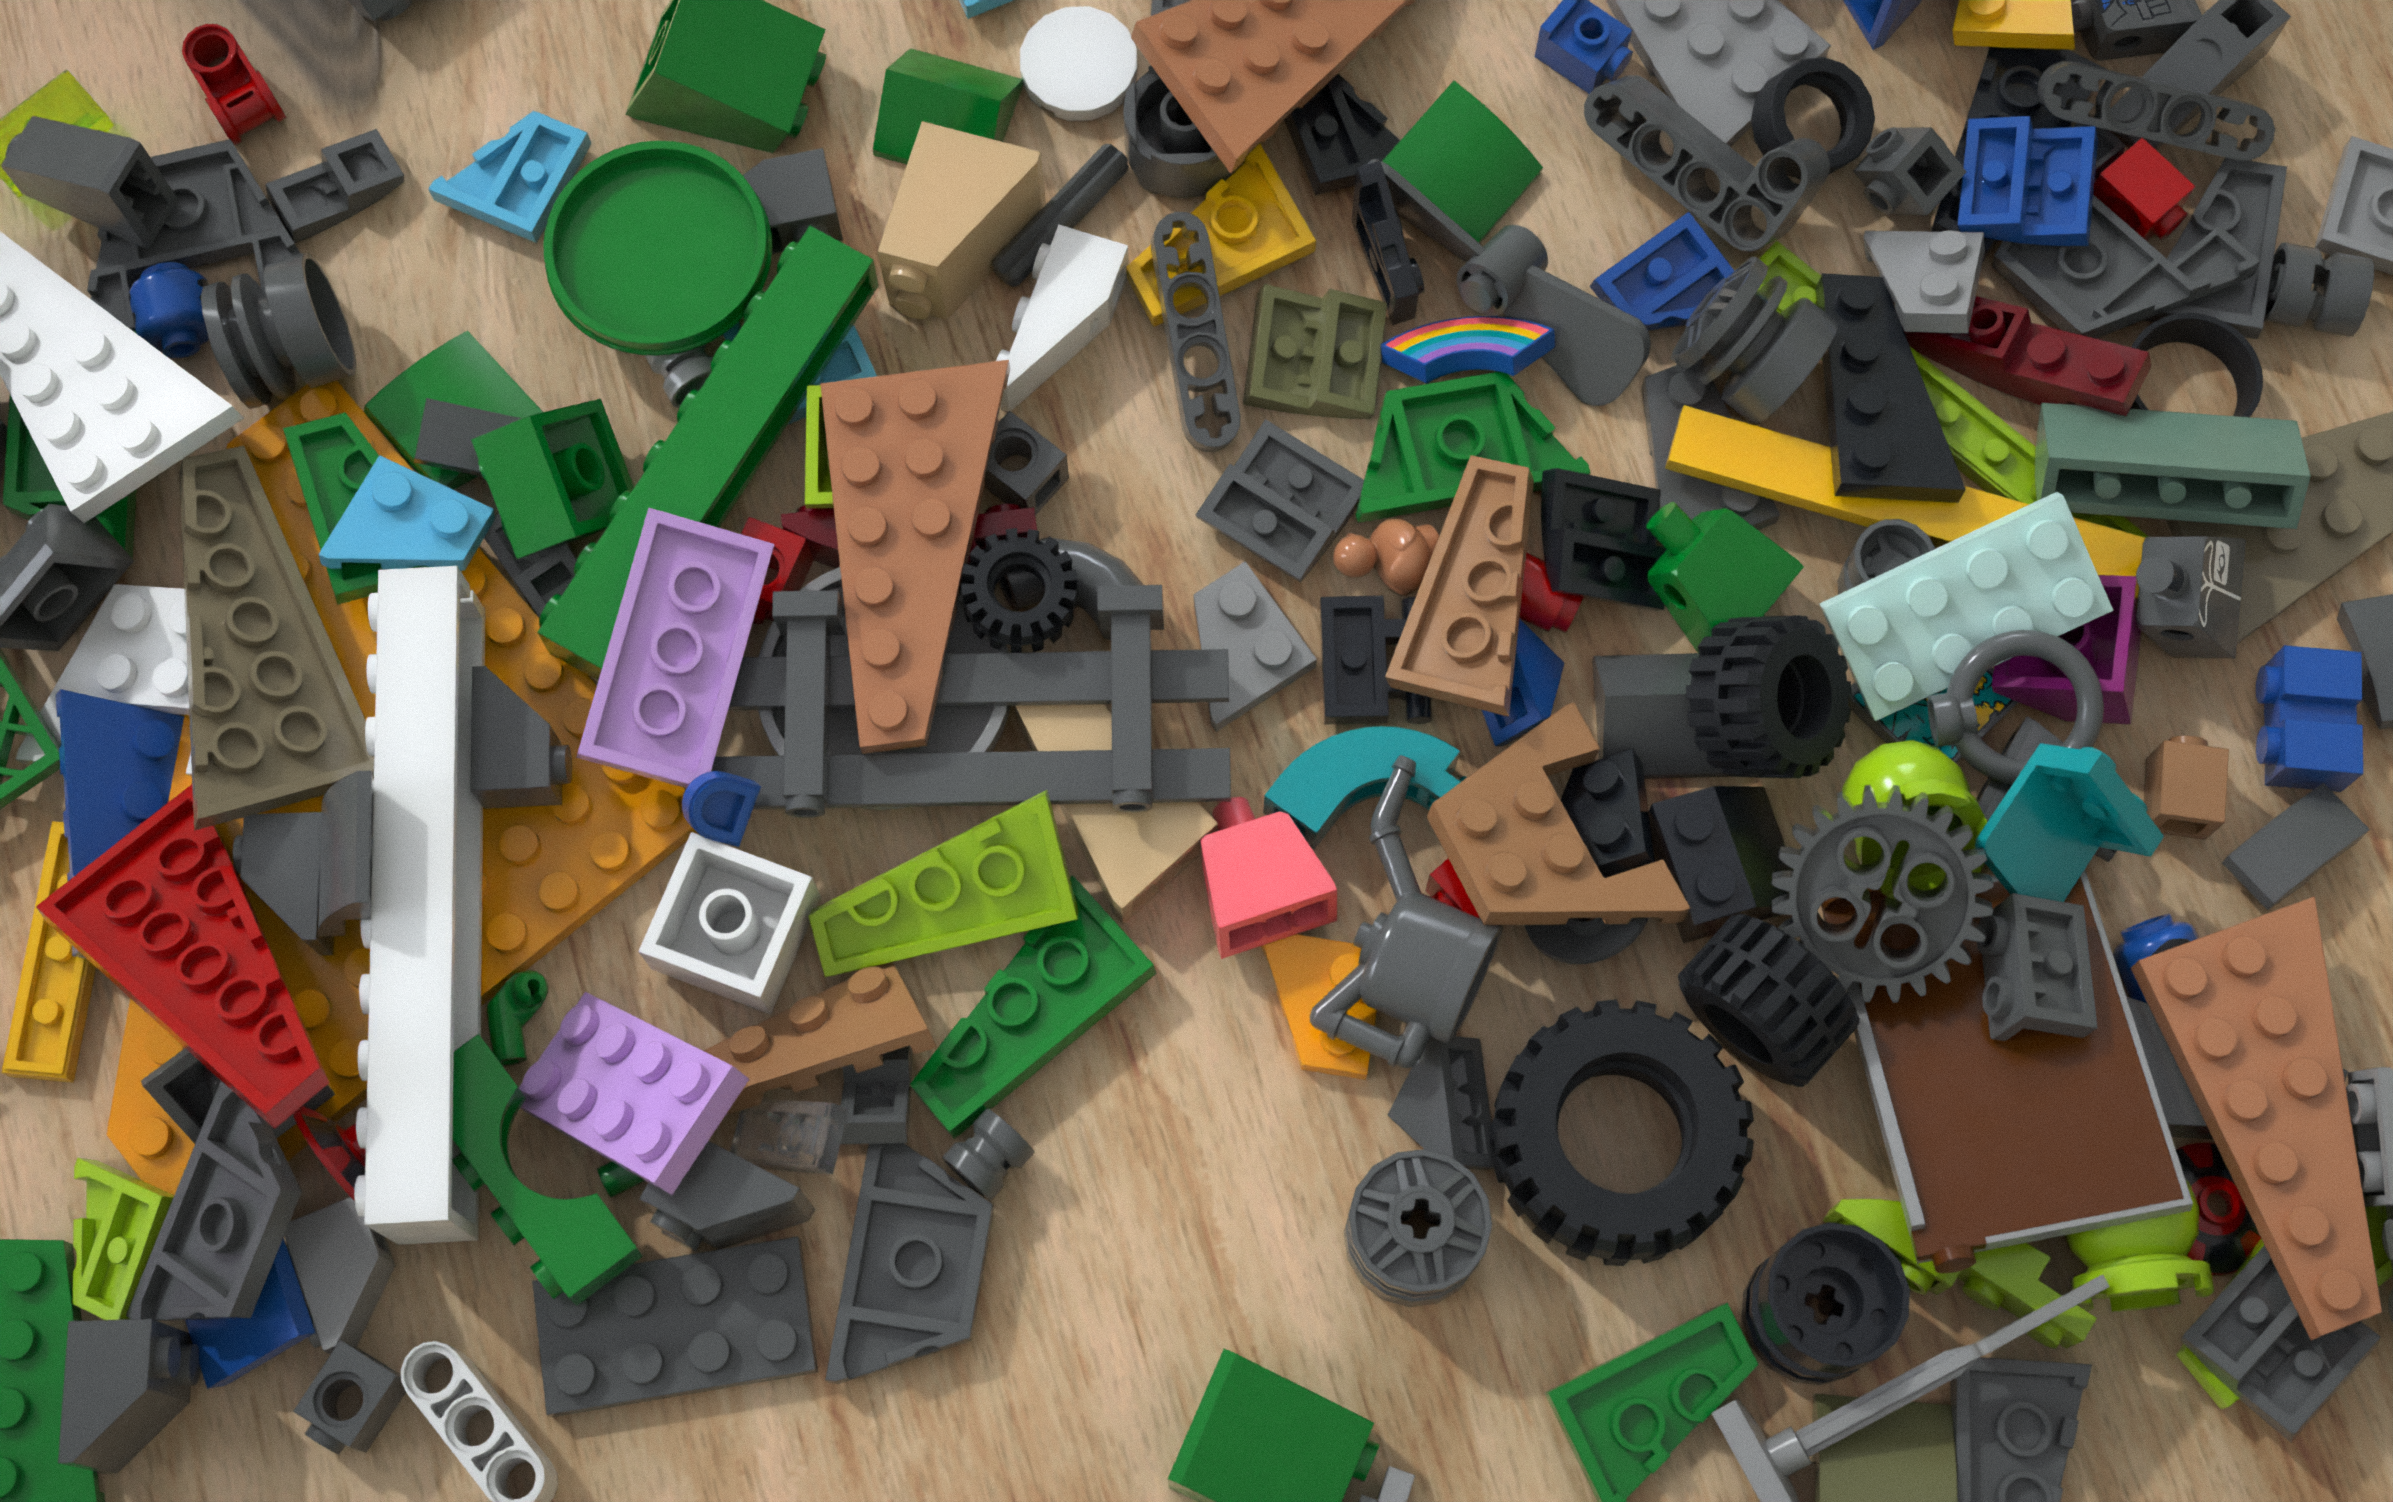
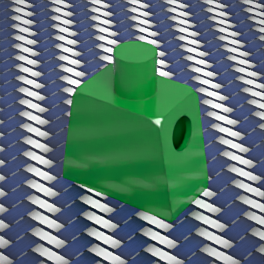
[1646,502,1804,653]

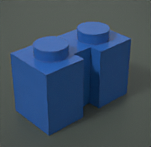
[2255,645,2363,792]

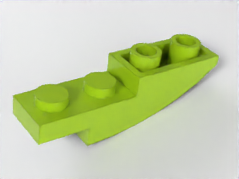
[1823,1199,2097,1349]

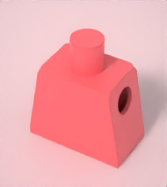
[1200,797,1337,959]

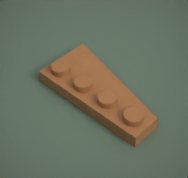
[1385,455,1534,716]
[704,962,937,1116]

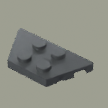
[126,1081,302,1321]
[825,1143,994,1384]

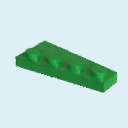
[910,875,1157,1139]

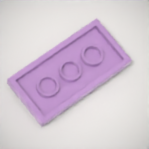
[576,508,774,788]
[519,992,749,1195]

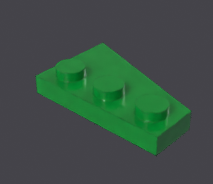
[283,412,428,605]
[1544,1303,1759,1502]

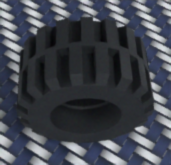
[1686,615,1852,778]
[1678,914,1860,1087]

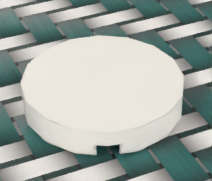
[1020,6,1137,121]

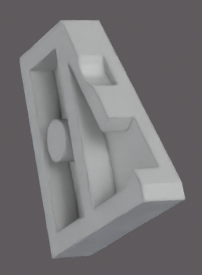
[1194,562,1317,732]

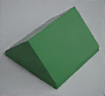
[873,48,1023,165]

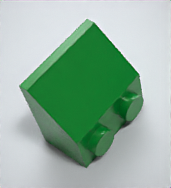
[471,398,634,559]

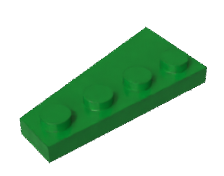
[0,1239,105,1502]

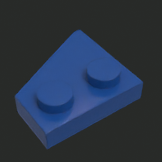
[1590,212,1734,331]

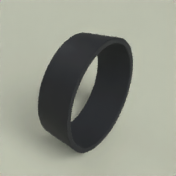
[2130,313,2263,417]

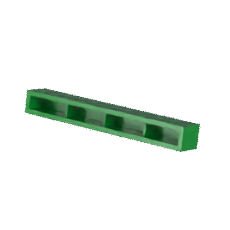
[537,226,879,680]

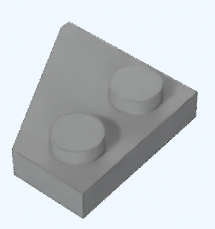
[1864,230,1985,333]

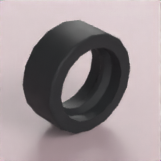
[1751,57,1875,180]

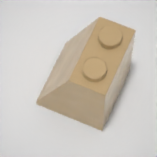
[877,121,1046,320]

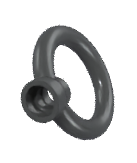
[1927,630,2104,785]

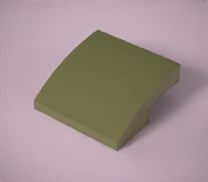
[1243,284,1387,419]
[1811,1394,1958,1502]

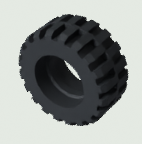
[1490,999,1754,1266]

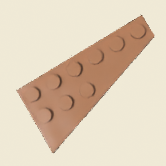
[1131,0,1416,174]

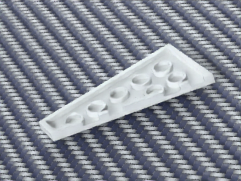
[0,232,244,523]

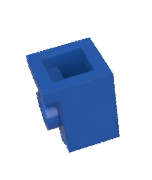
[1534,0,1633,94]

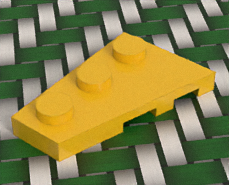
[1126,144,1316,327]

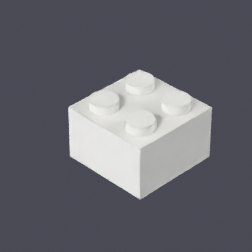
[638,832,821,1014]

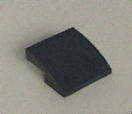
[1541,468,1667,611]

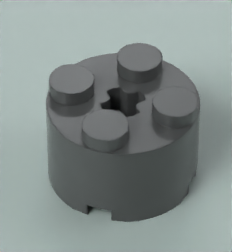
[1123,65,1239,198]

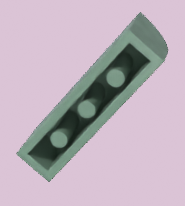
[2035,403,2311,529]

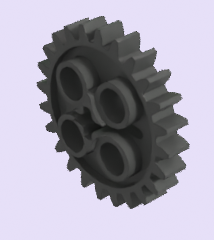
[1772,785,1994,1003]

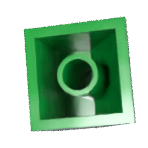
[625,0,826,153]
[1168,1348,1380,1502]

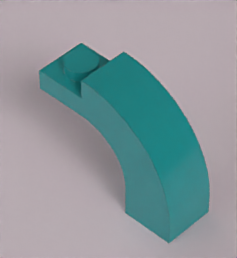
[1263,726,1467,850]

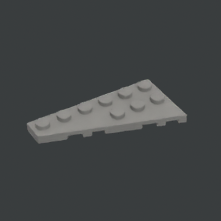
[1607,0,1831,147]

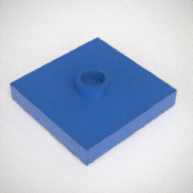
[185,1238,316,1389]

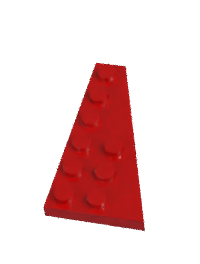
[36,784,330,1129]

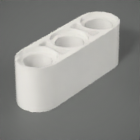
[401,1341,558,1502]

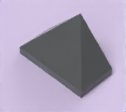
[1387,1036,1496,1170]

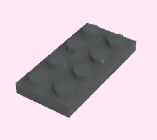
[532,1236,818,1417]

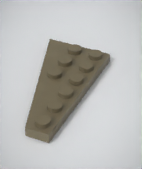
[2166,411,2393,644]
[179,446,374,831]

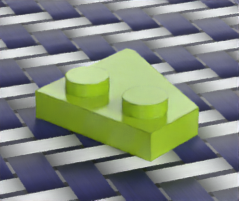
[72,1158,174,1320]

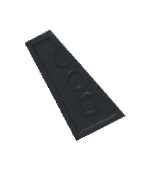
[1931,47,2106,262]

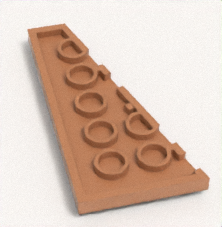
[820,360,1010,754]
[2131,896,2382,1340]

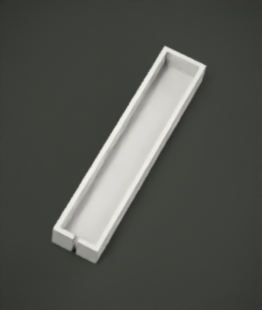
[354,566,485,1245]

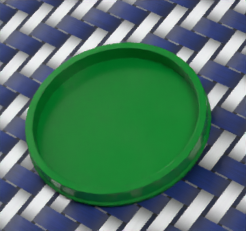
[543,141,772,356]

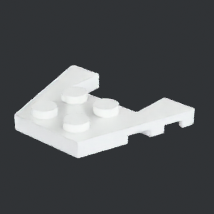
[16,584,192,777]

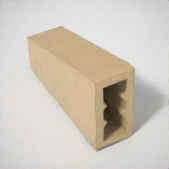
[1014,704,1218,925]

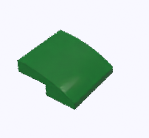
[1382,80,1543,244]
[364,330,543,490]

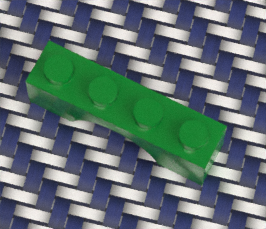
[452,1034,643,1306]

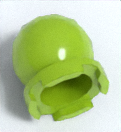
[1842,740,1987,899]
[2065,1179,2214,1312]

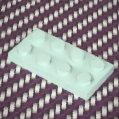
[1819,492,2114,721]

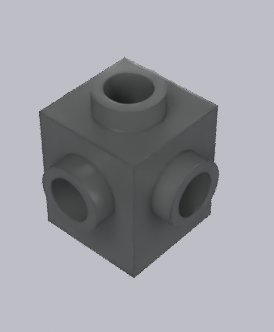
[1853,127,1967,215]

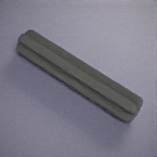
[992,144,1128,287]

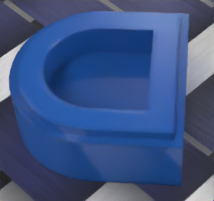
[682,771,761,847]

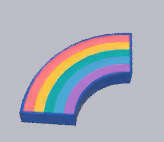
[1380,316,1555,384]

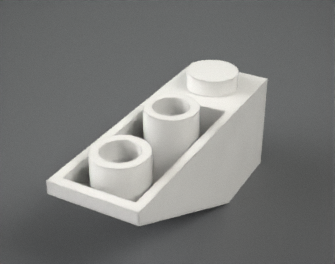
[996,224,1129,412]

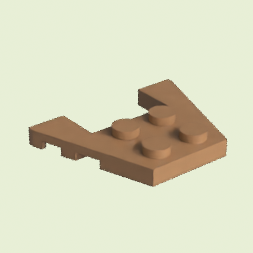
[1427,702,1690,925]

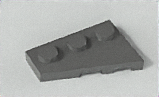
[1642,358,1780,547]

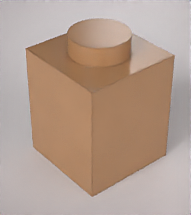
[2143,736,2229,840]

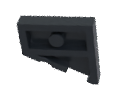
[1351,160,1424,325]

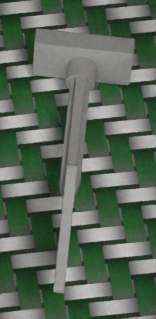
[1711,1274,2110,1502]

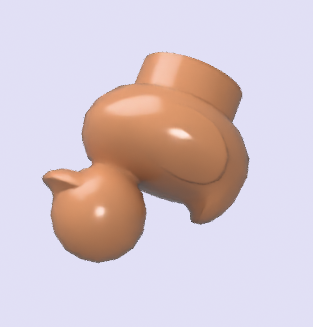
[1333,519,1439,596]

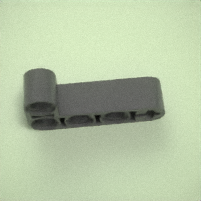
[1584,75,1830,252]

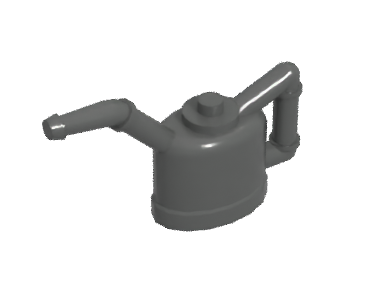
[1309,755,1503,1068]

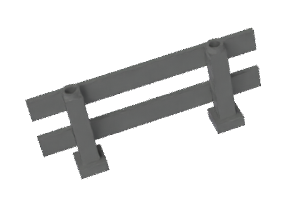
[712,585,1231,818]

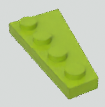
[808,790,1079,977]

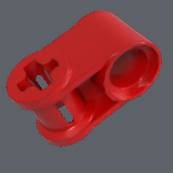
[182,24,287,146]

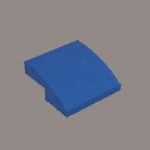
[1958,116,2098,246]

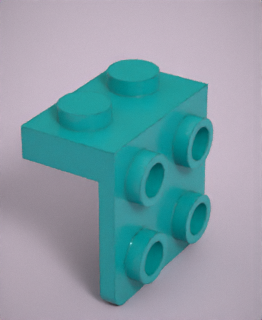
[1975,743,2164,902]

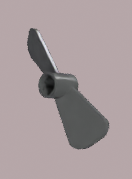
[1367,159,1651,406]

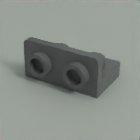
[1977,893,2098,1041]

